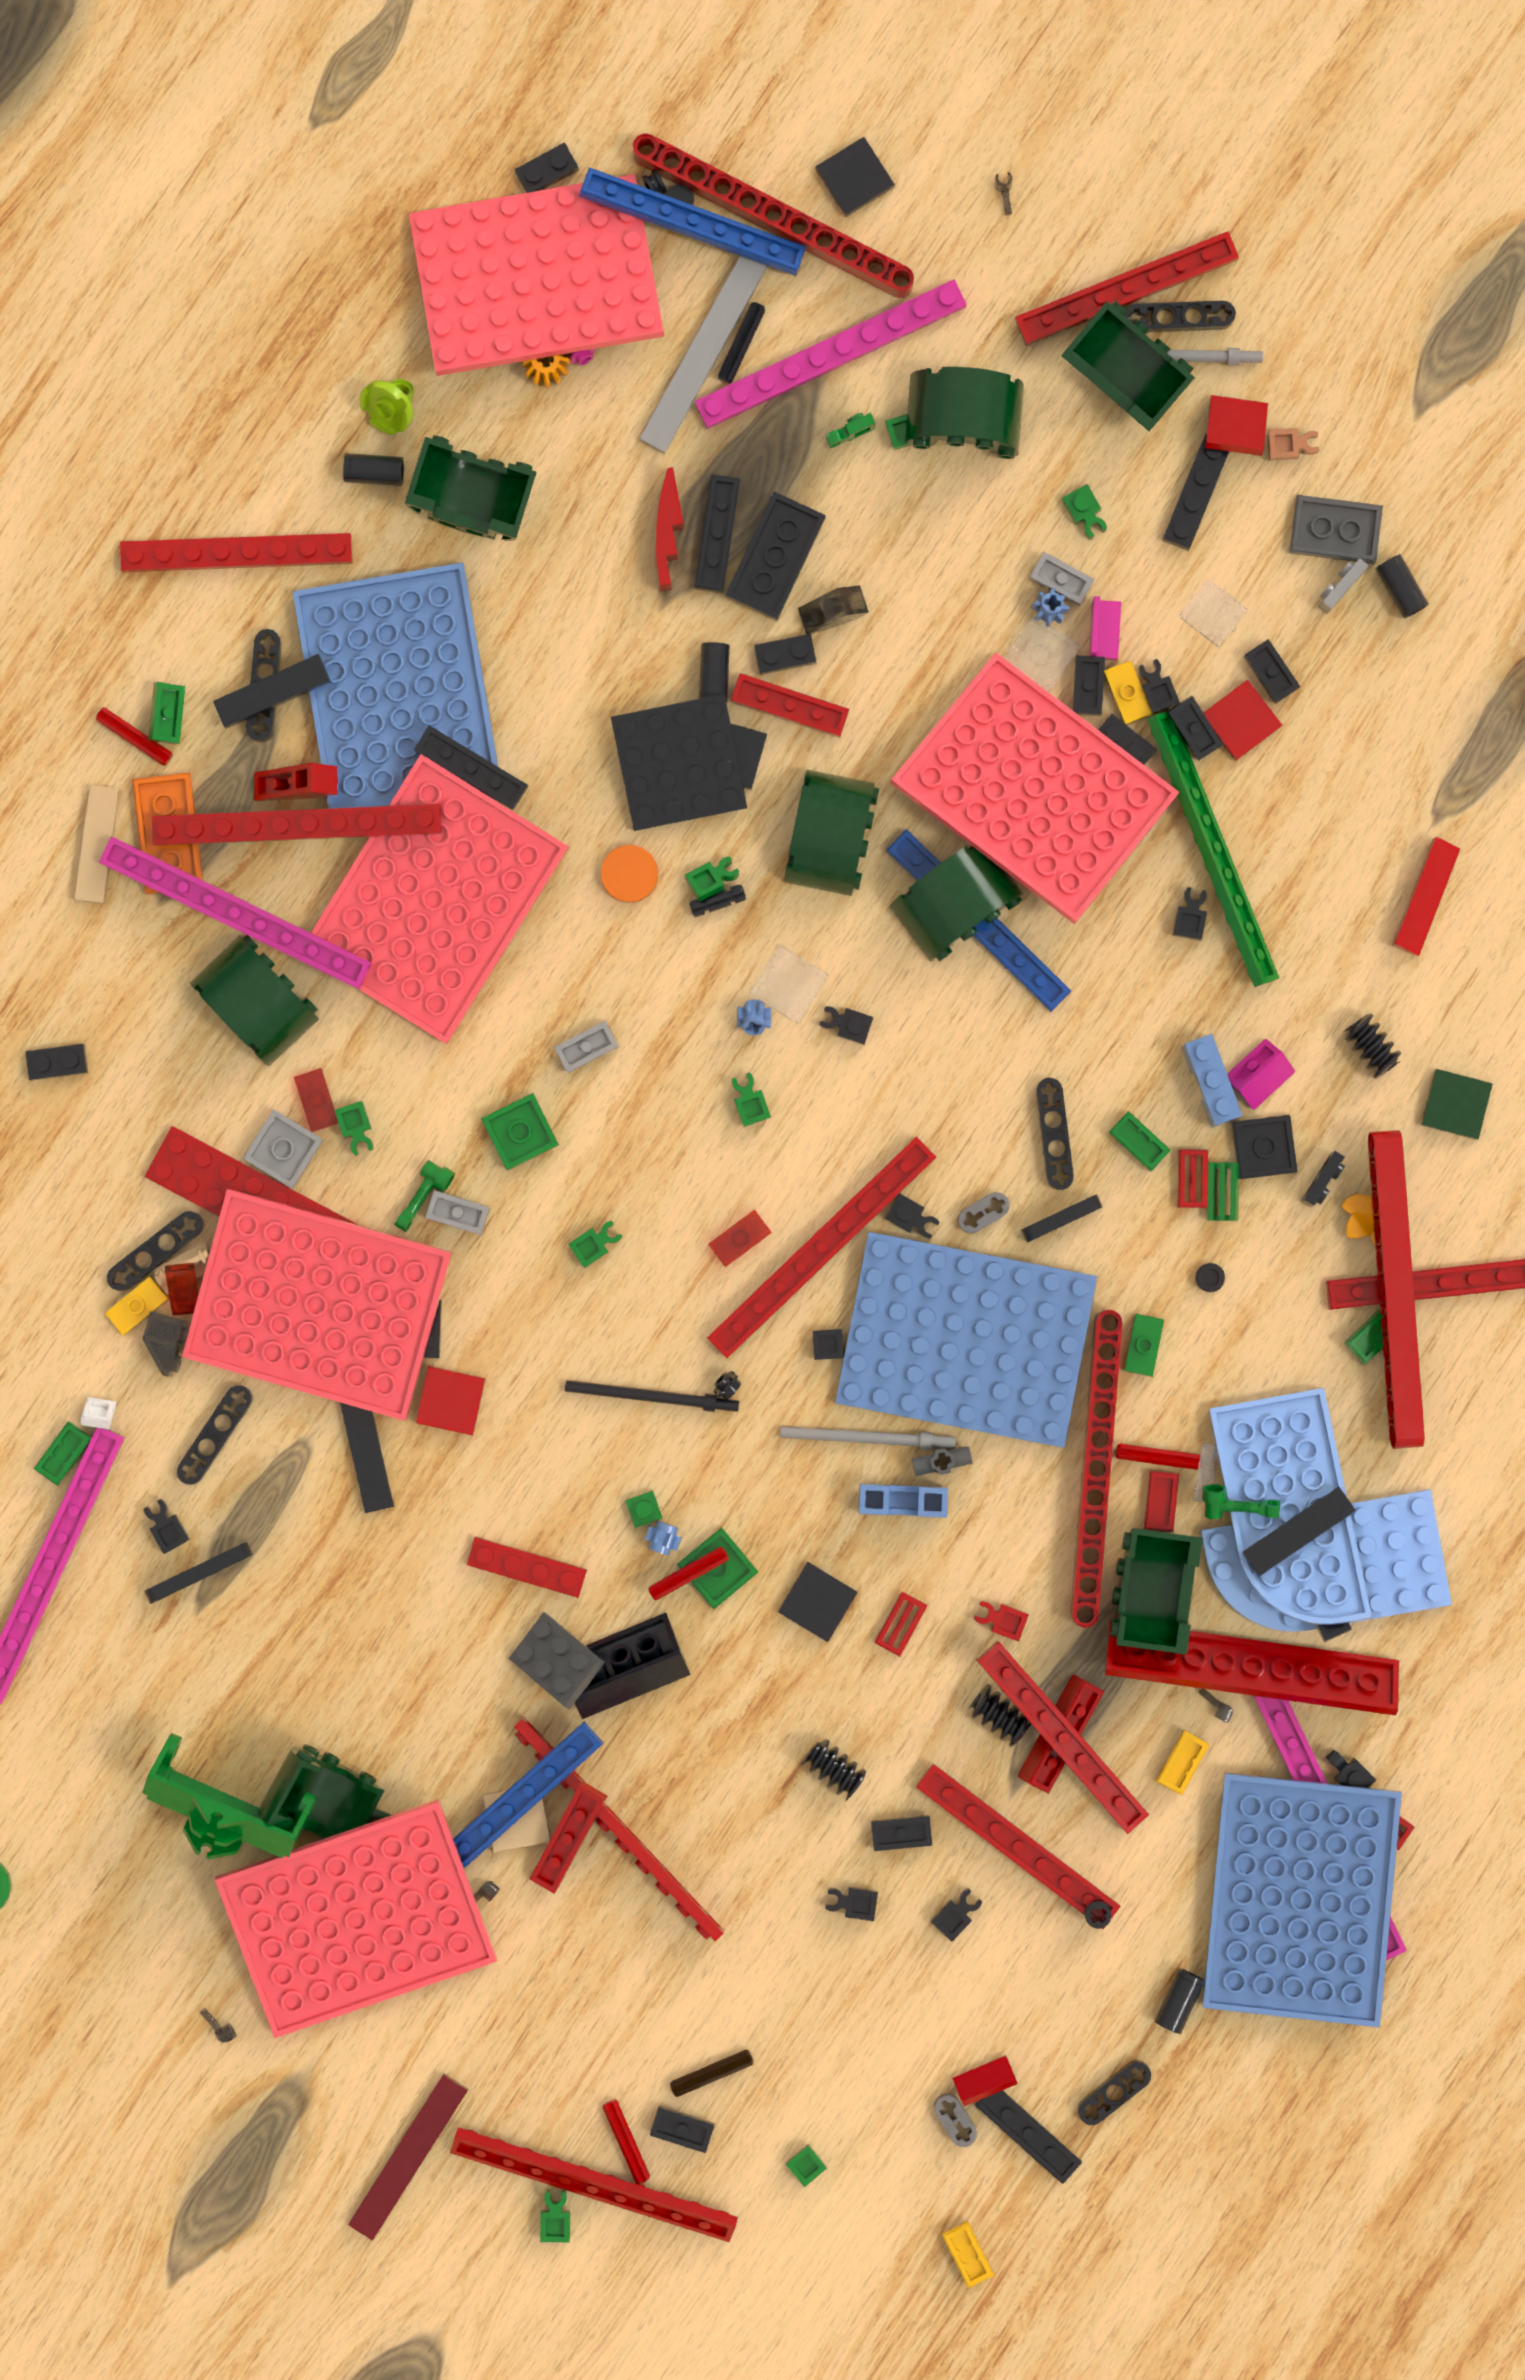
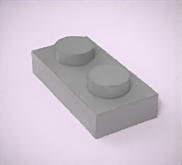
[1029,552,1094,606]
[1319,558,1369,614]
[554,1021,619,1074]
[425,1190,490,1235]

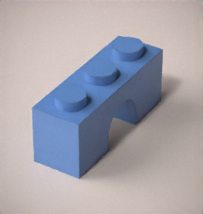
[1181,1034,1243,1128]
[858,1484,948,1518]

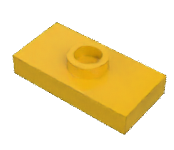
[1104,660,1152,725]
[105,1276,169,1336]
[1155,1729,1210,1795]
[942,2220,994,2288]

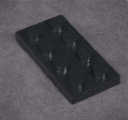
[725,492,826,621]

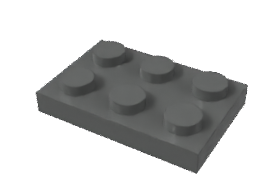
[509,1612,605,1709]

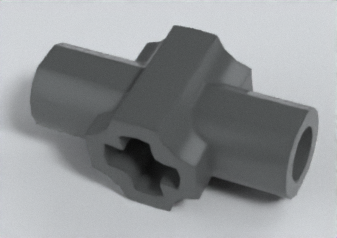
[912,1446,973,1476]

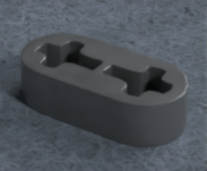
[958,1192,1010,1233]
[934,2093,977,2147]

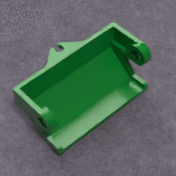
[142,1733,317,1860]

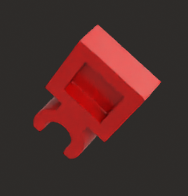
[974,1601,1029,1642]

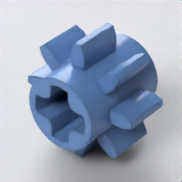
[1031,588,1069,627]
[737,999,771,1035]
[645,1521,682,1556]

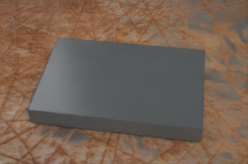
[1289,495,1383,564]

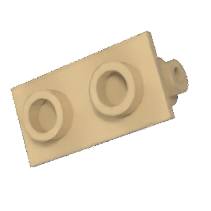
[153,1242,210,1295]

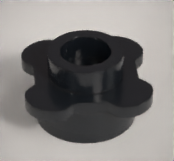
[713,1371,741,1399]

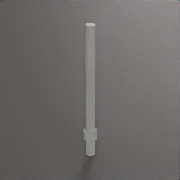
[1167,348,1263,366]
[780,1426,955,1450]

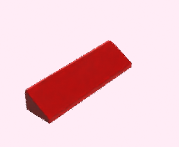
[1392,837,1460,956]
[1018,1675,1105,1794]

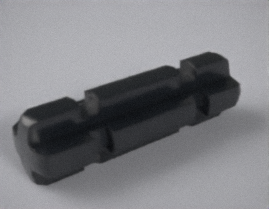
[689,885,746,917]

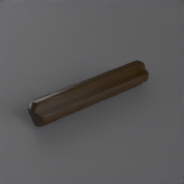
[670,2050,754,2097]

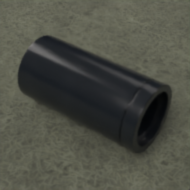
[343,453,404,486]
[1375,554,1429,619]
[699,642,730,702]
[1154,1968,1205,2034]

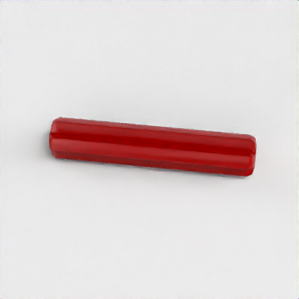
[96,707,173,766]
[1116,1443,1202,1470]
[648,1547,729,1600]
[603,2099,650,2184]

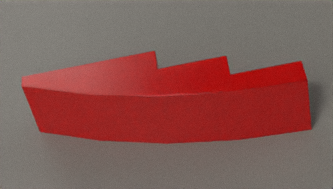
[656,467,684,591]

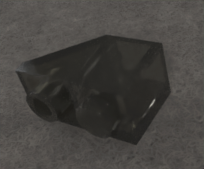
[798,585,869,635]
[142,1311,189,1377]

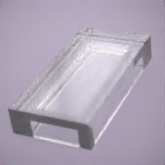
[1193,1443,1218,1503]

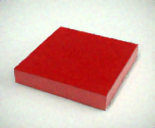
[1205,395,1268,456]
[1204,680,1283,761]
[416,1366,486,1436]

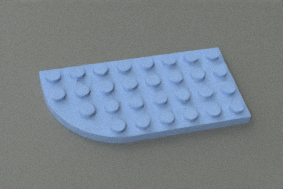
[1209,1388,1372,1625]
[1200,1489,1452,1632]

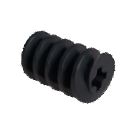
[1343,1013,1401,1079]
[968,1684,1031,1747]
[800,1739,866,1802]

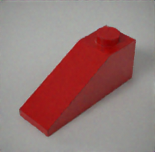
[254,763,338,802]

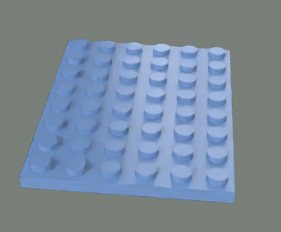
[292,562,498,808]
[835,1232,1098,1448]
[1203,1773,1402,2028]

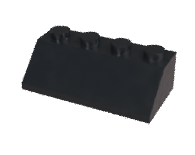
[575,1613,691,1719]

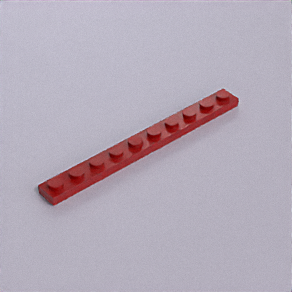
[152,804,442,846]
[707,1136,937,1358]
[514,1717,724,1941]
[450,2127,738,2243]

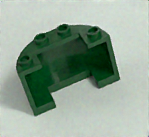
[1061,300,1195,431]
[905,367,1024,459]
[405,435,537,541]
[784,769,880,896]
[889,846,1023,962]
[189,935,319,1066]
[1110,1528,1203,1654]
[257,1744,385,1839]

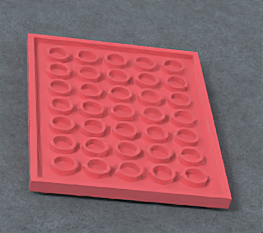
[409,174,664,376]
[890,653,1179,925]
[311,754,569,1044]
[182,1188,452,1421]
[215,1799,497,2038]

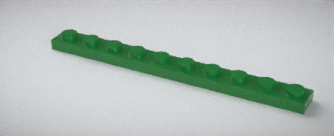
[1147,712,1279,988]

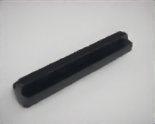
[718,302,765,384]

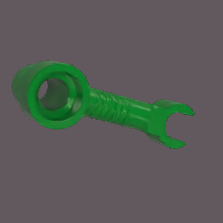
[394,1160,455,1232]
[1202,1484,1280,1519]

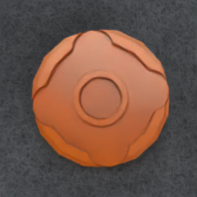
[601,845,658,903]

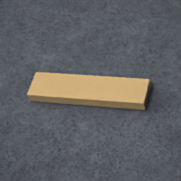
[74,785,120,904]

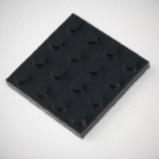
[611,694,748,831]

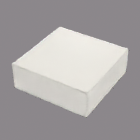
[81,1397,116,1430]

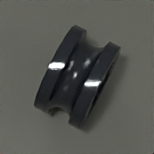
[642,169,667,194]
[1084,1900,1112,1929]

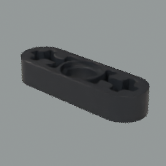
[1021,1194,1103,1243]
[1078,2060,1151,2125]

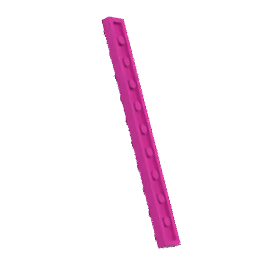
[695,279,967,429]
[99,836,372,989]
[0,1428,126,1704]
[1254,1696,1407,1961]

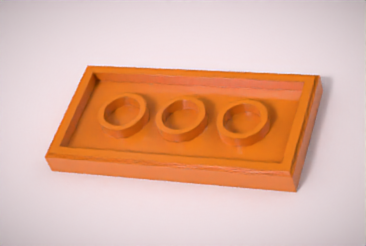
[132,772,203,895]

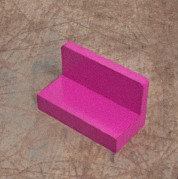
[1089,596,1121,661]
[1227,1038,1295,1110]

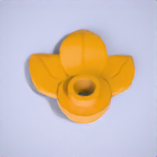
[1341,1194,1375,1245]

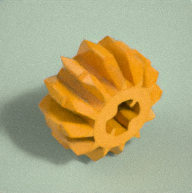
[521,354,571,388]

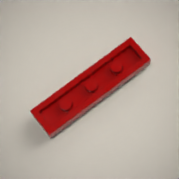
[731,673,849,738]
[467,1537,587,1598]
[530,1781,608,1894]

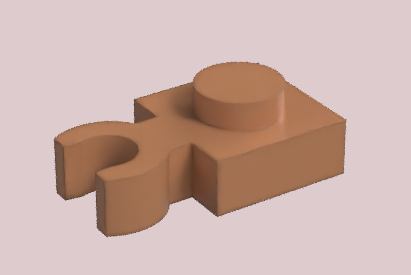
[1267,428,1319,461]

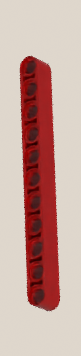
[633,133,914,298]
[1368,1130,1425,1449]
[1070,1310,1123,1628]

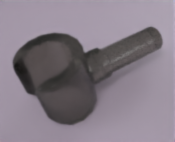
[995,172,1012,215]
[1198,1689,1233,1722]
[474,1881,500,1902]
[200,2008,237,2043]

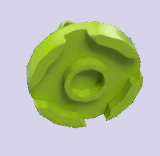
[359,379,414,435]

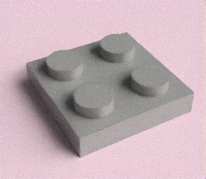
[243,1109,324,1189]

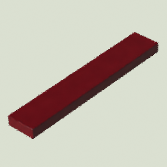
[348,2074,468,2241]

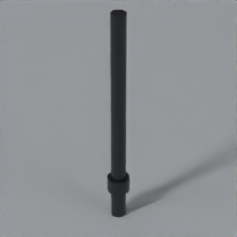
[565,1380,739,1412]

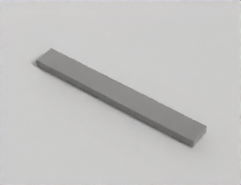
[639,256,768,454]

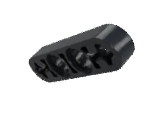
[1125,300,1236,333]
[246,629,282,743]
[1036,1078,1074,1190]
[107,1211,204,1291]
[177,1386,253,1485]
[144,1542,253,1604]

